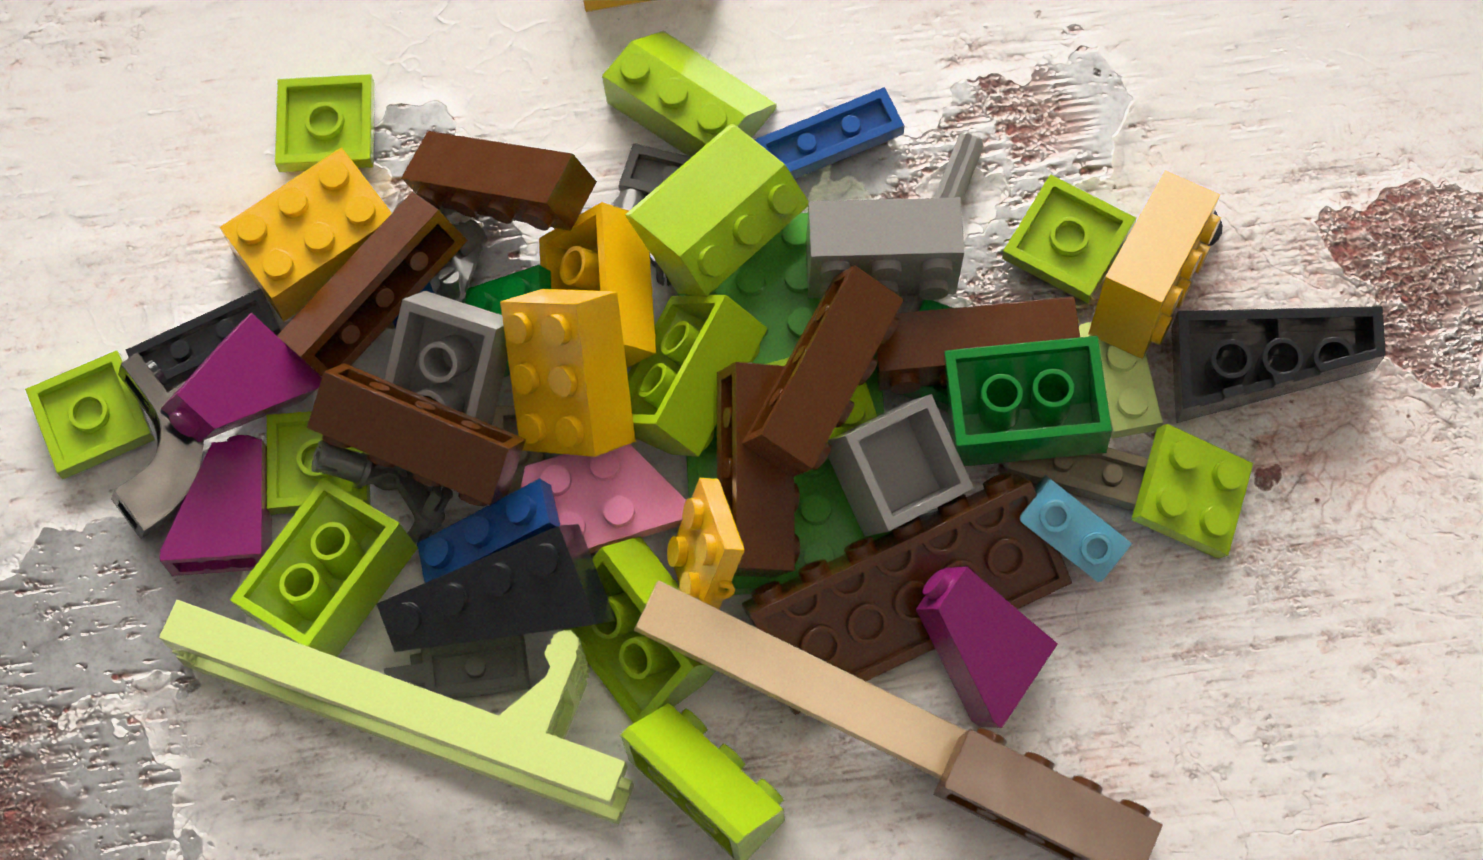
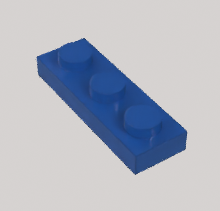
[754,87,905,179]
[417,478,560,583]

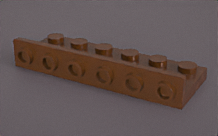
[742,472,1072,715]

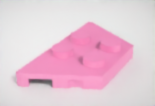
[521,444,686,554]

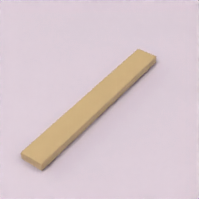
[634,580,967,779]

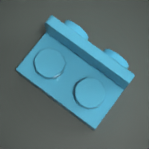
[1020,475,1133,582]

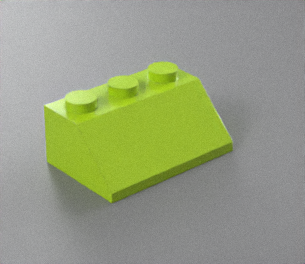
[602,31,777,157]
[625,124,809,297]
[628,295,768,457]
[230,477,418,657]
[563,536,716,723]
[620,703,785,860]

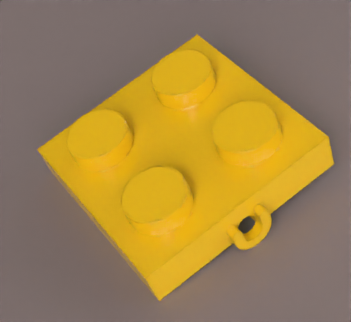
[667,478,745,609]

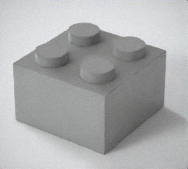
[827,394,974,537]

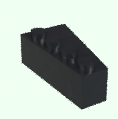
[1171,306,1386,423]
[376,524,616,652]

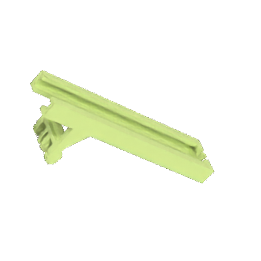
[159,600,634,825]

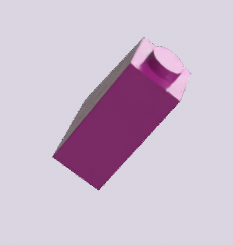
[161,313,322,442]
[160,435,272,576]
[916,567,1058,729]

